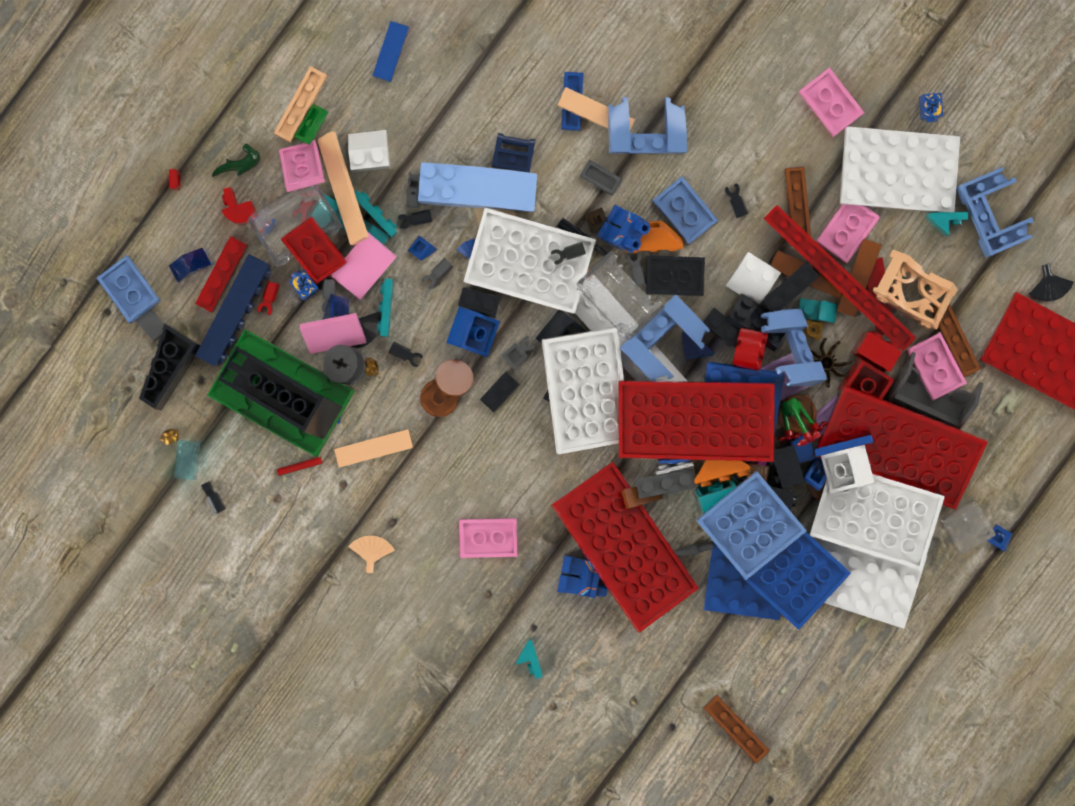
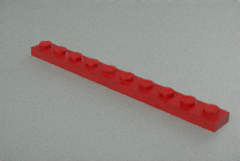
[763,205,917,351]

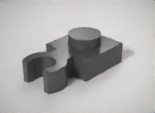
[501,336,536,370]

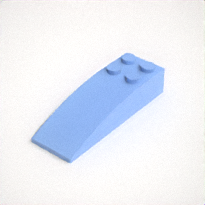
[418,162,537,212]

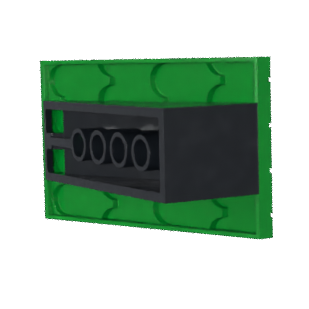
[207,329,355,457]

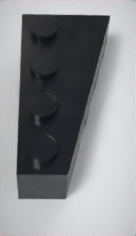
[139,323,200,411]

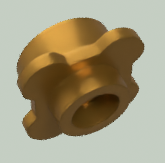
[803,320,824,340]
[365,357,379,376]
[160,429,179,445]

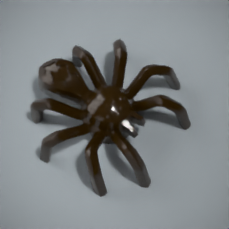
[809,338,852,388]

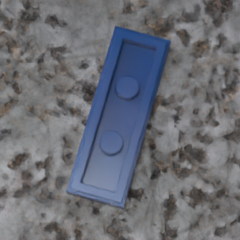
[373,21,409,82]
[561,72,583,131]
[814,435,873,457]

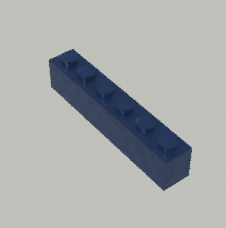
[195,254,272,367]

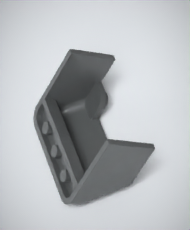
[887,352,983,429]

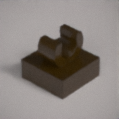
[584,207,608,233]

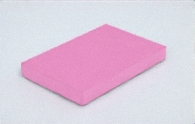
[799,67,864,137]
[279,140,325,192]
[816,204,880,264]
[331,232,397,300]
[300,313,366,354]
[905,333,967,401]
[459,518,518,558]

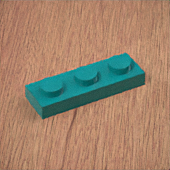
[354,190,398,238]
[377,278,394,337]

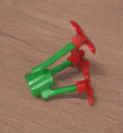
[777,397,828,446]

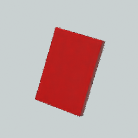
[281,216,347,284]

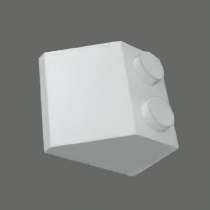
[348,130,391,173]
[726,252,781,304]
[821,445,874,493]

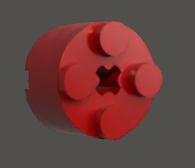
[733,328,768,371]

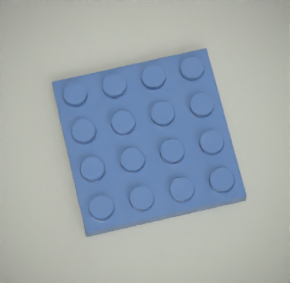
[696,470,807,580]

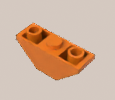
[633,221,683,253]
[694,460,754,488]

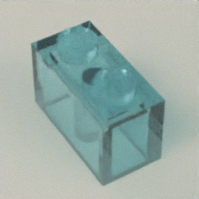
[174,439,201,480]

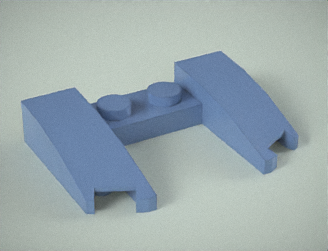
[608,97,687,154]
[956,167,1033,258]
[620,294,710,381]
[761,309,827,387]

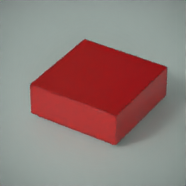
[169,169,181,191]

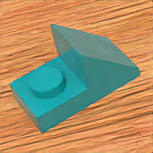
[926,212,968,237]
[798,298,838,323]
[515,638,543,679]

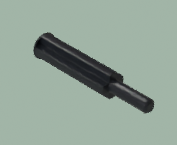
[557,217,608,257]

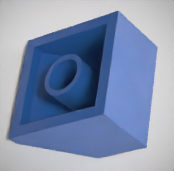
[446,307,500,357]

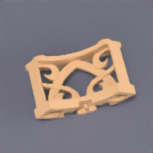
[873,250,958,330]

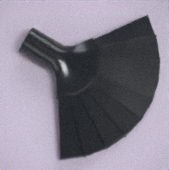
[1029,264,1074,301]
[346,311,381,348]

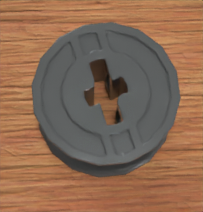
[323,345,366,385]

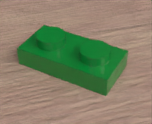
[294,104,329,145]

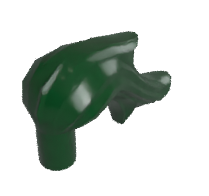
[212,143,260,177]

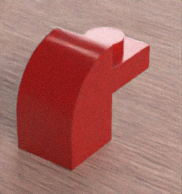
[221,187,259,225]

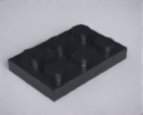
[646,255,705,296]
[726,293,785,352]

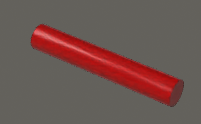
[277,456,323,476]

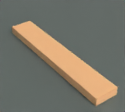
[317,131,368,245]

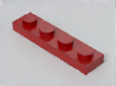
[195,236,248,313]

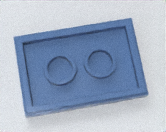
[652,176,718,245]
[97,255,161,324]

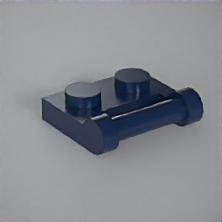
[492,133,536,173]

